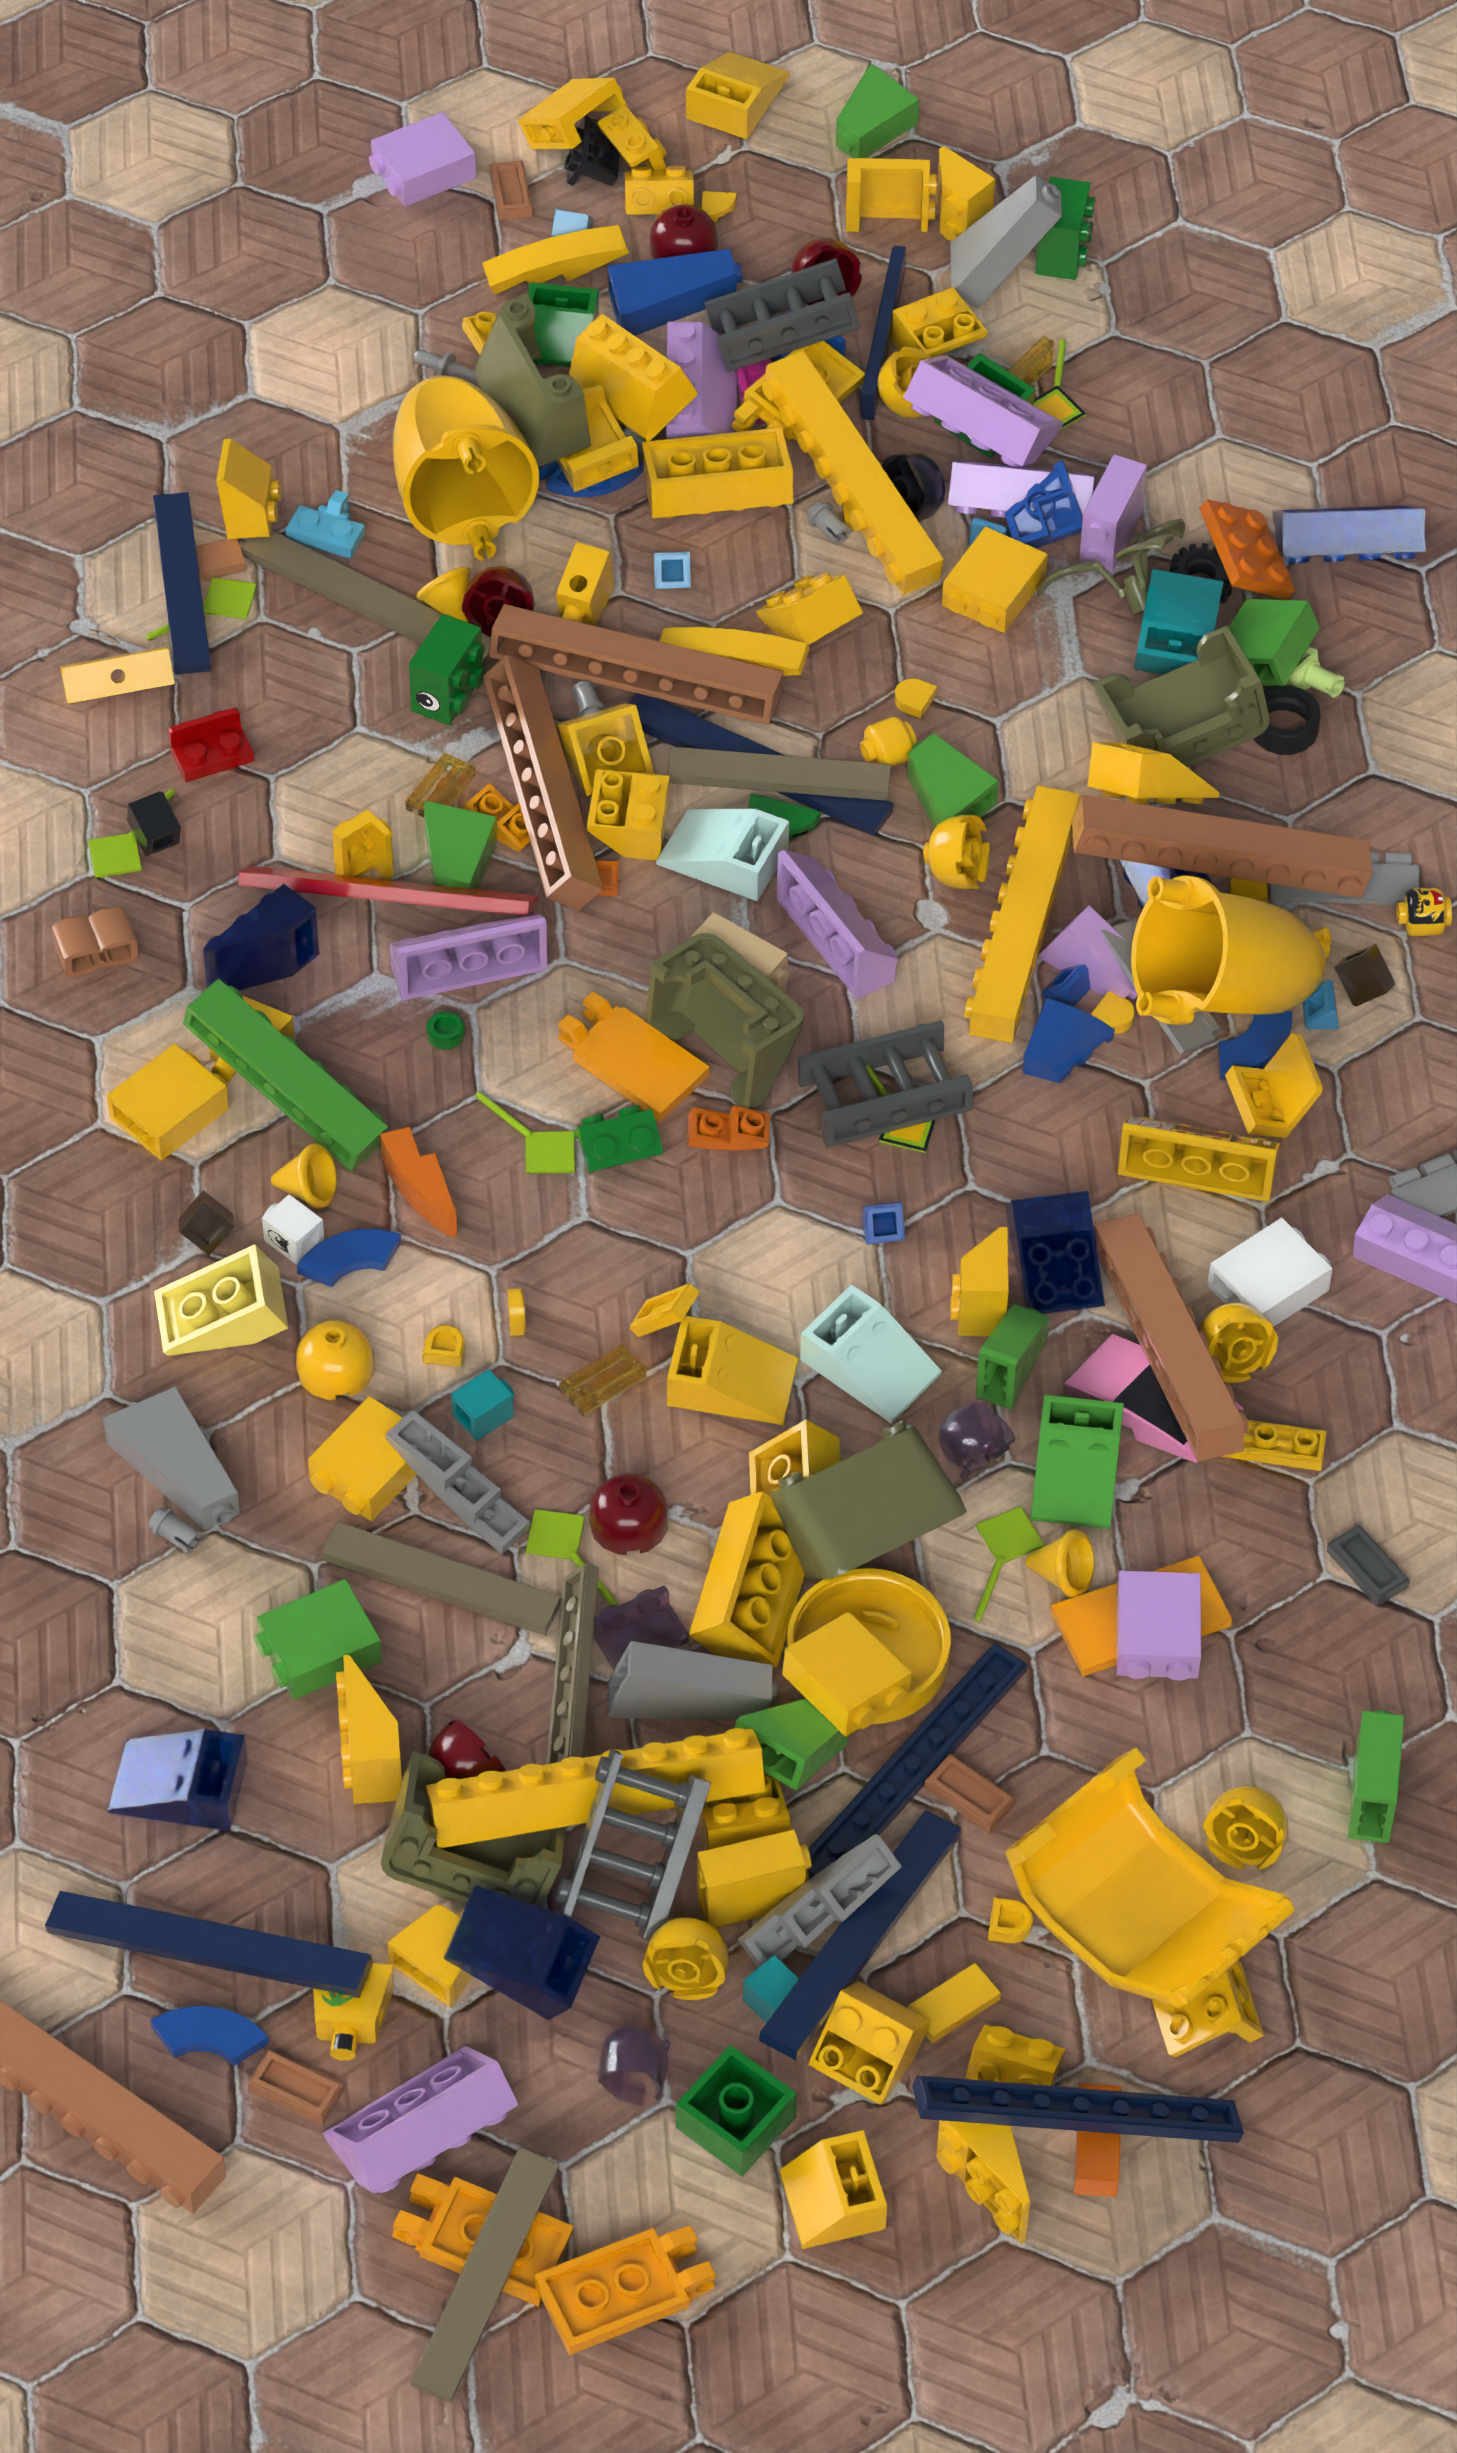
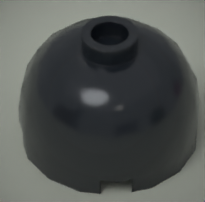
[881,453,945,522]

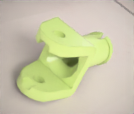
[1285,647,1345,698]

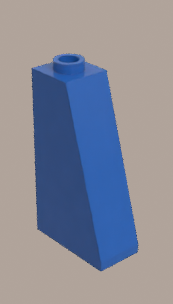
[608,249,742,336]

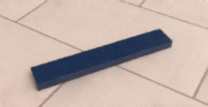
[861,245,906,420]
[153,492,211,675]

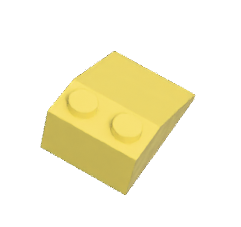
[154,1244,288,1356]

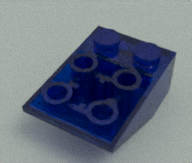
[203,883,319,991]
[1006,1191,1105,1314]
[108,1729,248,1831]
[443,1885,601,2020]

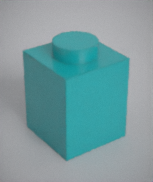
[451,1369,515,1441]
[743,1955,799,2023]

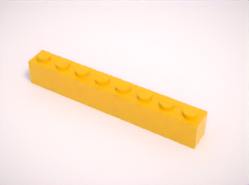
[762,350,944,595]
[964,785,1080,1044]
[426,1728,766,1848]

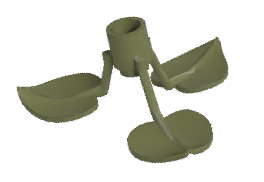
[1037,519,1185,615]

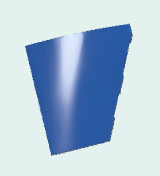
[1005,460,1083,548]
[1023,998,1115,1083]

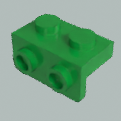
[574,1105,664,1173]

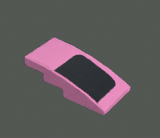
[1064,1334,1244,1463]

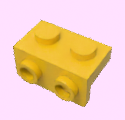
[598,105,667,171]
[624,165,694,215]
[332,809,394,880]
[965,2024,1065,2086]

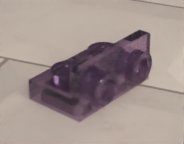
[594,1585,689,1670]

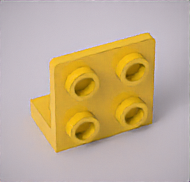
[1152,1961,1264,2057]

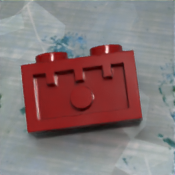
[168,707,254,783]

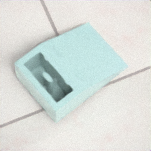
[656,809,789,902]
[800,1284,942,1424]

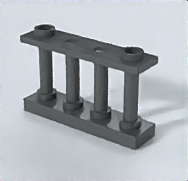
[704,258,860,372]
[798,1020,973,1148]
[555,1749,711,1941]

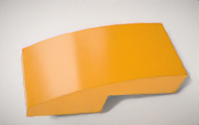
[463,783,531,853]

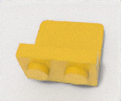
[1225,1033,1323,1138]

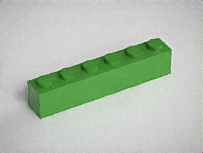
[183,978,388,1172]

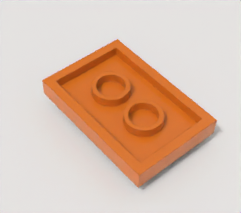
[1199,499,1295,600]

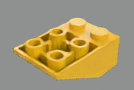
[686,51,790,139]
[1087,742,1220,805]
[667,1315,798,1425]
[336,1655,402,1804]
[699,1772,791,1850]
[936,2120,1030,2244]

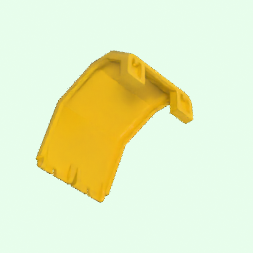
[1005,1747,1295,2007]

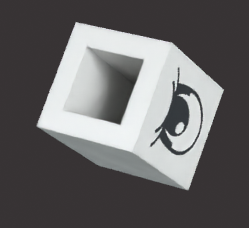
[262,1195,324,1265]

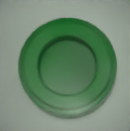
[426,1012,465,1050]

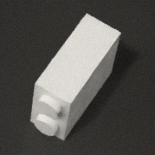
[1207,1218,1333,1327]

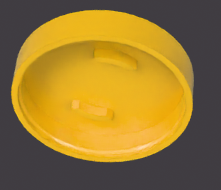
[787,1568,951,1724]

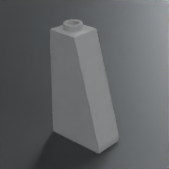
[950,175,1062,308]
[103,1387,240,1530]
[607,1641,778,1720]

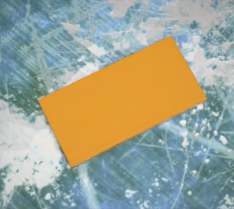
[1050,1555,1232,1677]

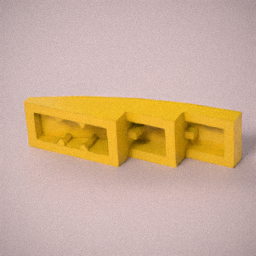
[482,225,629,295]
[659,627,810,676]

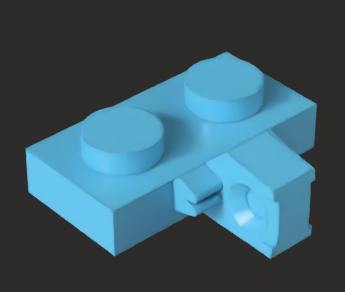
[285,490,365,559]

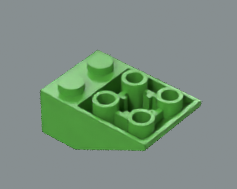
[1030,1394,1124,1529]

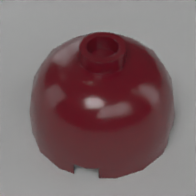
[650,204,718,259]
[791,238,862,306]
[462,566,535,637]
[589,1473,669,1555]
[428,1720,506,1779]

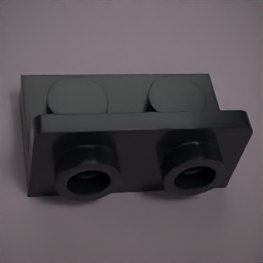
[564,115,620,186]

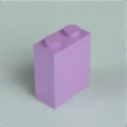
[369,112,476,207]
[1079,454,1147,572]
[1116,1571,1201,1681]

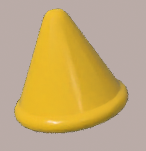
[416,567,472,623]
[270,1143,337,1209]
[1025,1529,1095,1598]

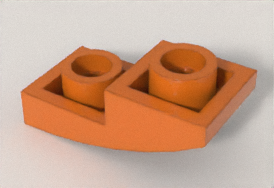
[687,1105,770,1150]

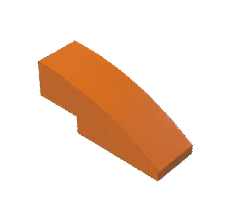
[380,1127,457,1237]
[1074,2083,1121,2197]

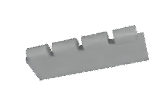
[1270,852,1419,905]
[1101,919,1222,1055]
[1389,1150,1457,1218]

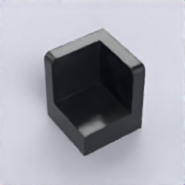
[127,791,181,857]

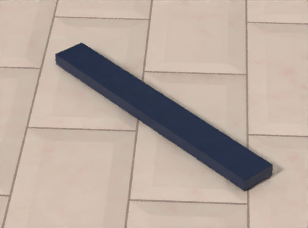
[628,693,893,836]
[807,1642,1027,1879]
[759,1810,961,2060]
[45,1891,373,1998]
[912,2075,1244,2143]

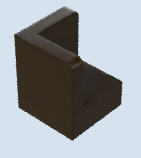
[1334,944,1395,1006]
[178,1190,234,1256]

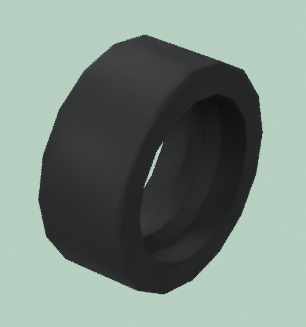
[1254,685,1321,755]

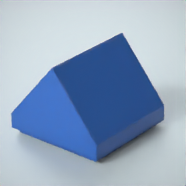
[1042,964,1091,1007]
[861,1202,905,1245]

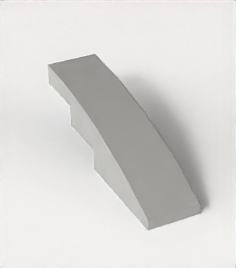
[385,1410,530,1554]
[737,1834,902,1968]

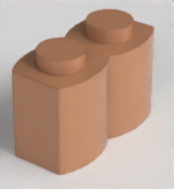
[52,907,138,977]

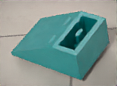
[1134,569,1223,675]

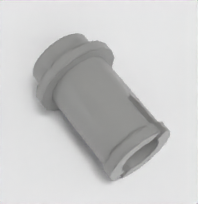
[807,501,851,545]
[571,680,606,717]
[148,1508,202,1554]

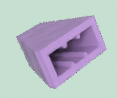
[1038,905,1138,1000]

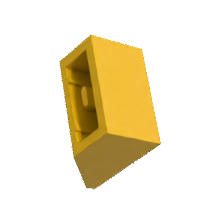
[891,287,988,358]
[756,572,863,645]
[587,769,669,861]
[808,1981,931,2105]
[779,2130,887,2249]

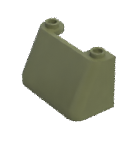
[475,293,591,467]
[1093,625,1270,767]
[645,933,804,1109]
[769,1421,967,1580]
[381,1751,566,1922]

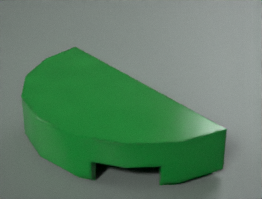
[749,793,820,839]

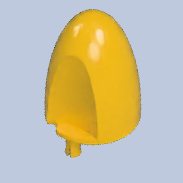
[393,375,539,561]
[1131,876,1326,1025]

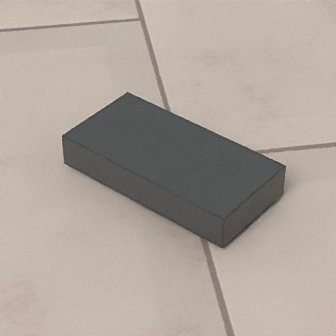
[1327,1525,1410,1607]

